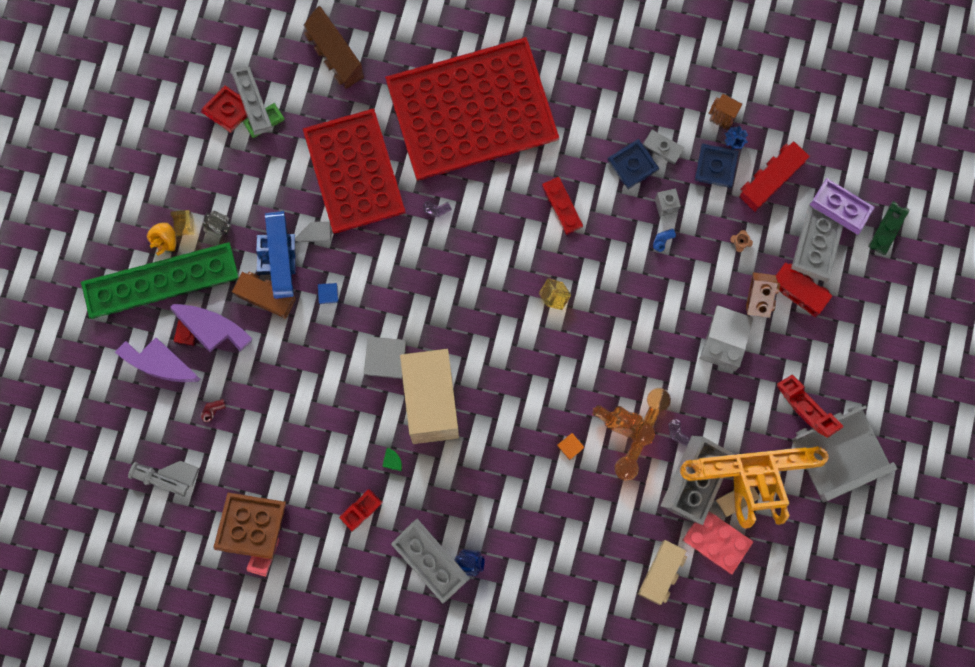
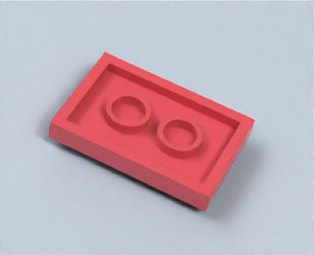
[682,511,753,575]

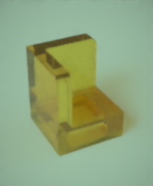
[171,210,194,236]
[539,278,571,310]

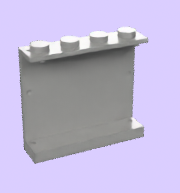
[792,405,897,502]

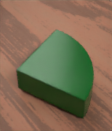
[382,448,402,472]

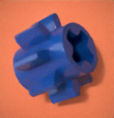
[724,126,748,150]

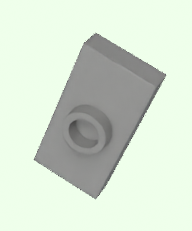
[643,130,684,165]

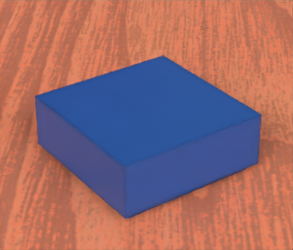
[318,283,339,304]

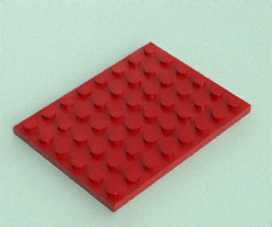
[385,37,560,181]

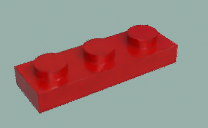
[542,177,583,235]

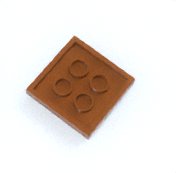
[213,493,286,559]

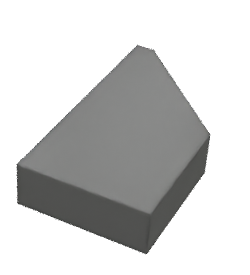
[295,221,331,242]
[158,461,199,486]

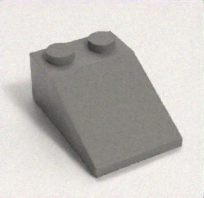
[699,305,753,371]

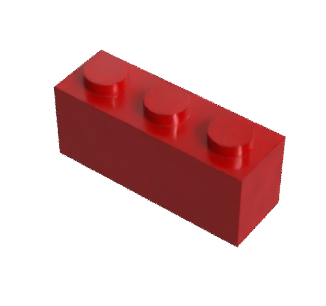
[776,262,832,318]

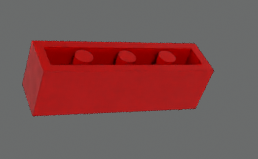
[739,141,810,212]

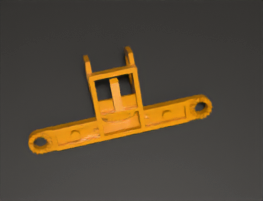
[680,446,829,529]

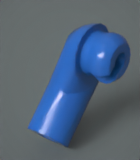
[653,228,676,252]

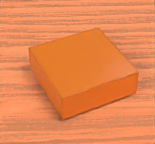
[557,433,585,461]

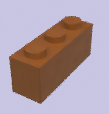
[232,272,296,319]

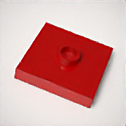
[201,85,247,133]

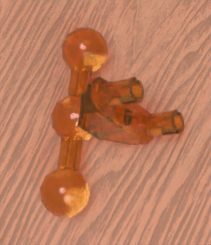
[592,388,671,481]

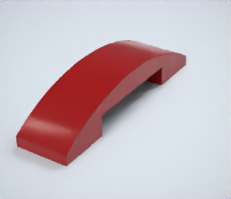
[777,374,843,438]

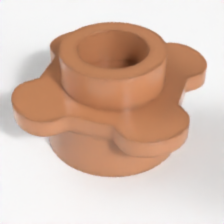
[730,230,753,252]

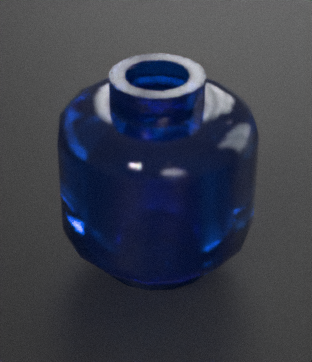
[455,549,485,576]

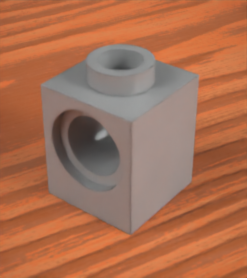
[655,188,681,217]

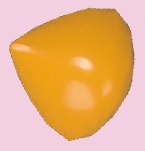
[147,223,176,256]

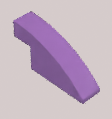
[171,304,252,352]
[115,337,200,382]

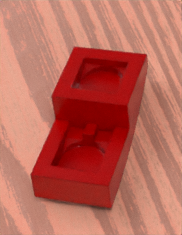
[339,489,383,532]

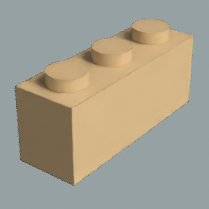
[638,540,687,605]

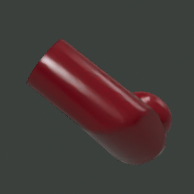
[201,399,226,423]

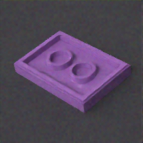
[810,178,875,235]

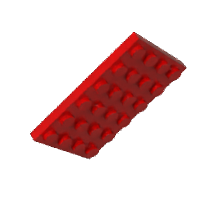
[303,108,406,234]

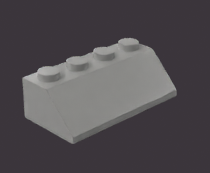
[661,436,734,525]

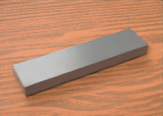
[232,66,272,135]

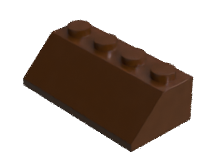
[303,6,364,89]

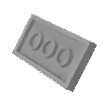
[791,204,843,282]
[391,519,470,603]

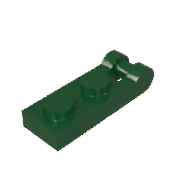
[868,201,910,255]

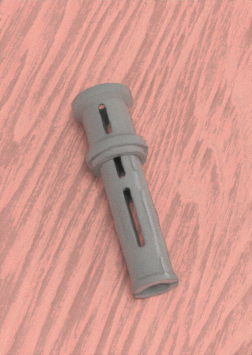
[128,462,189,497]

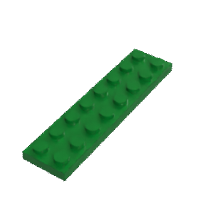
[81,242,239,319]

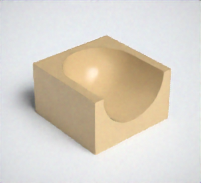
[400,349,459,444]

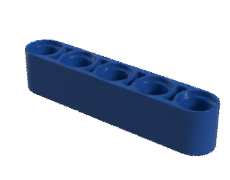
[265,211,294,299]

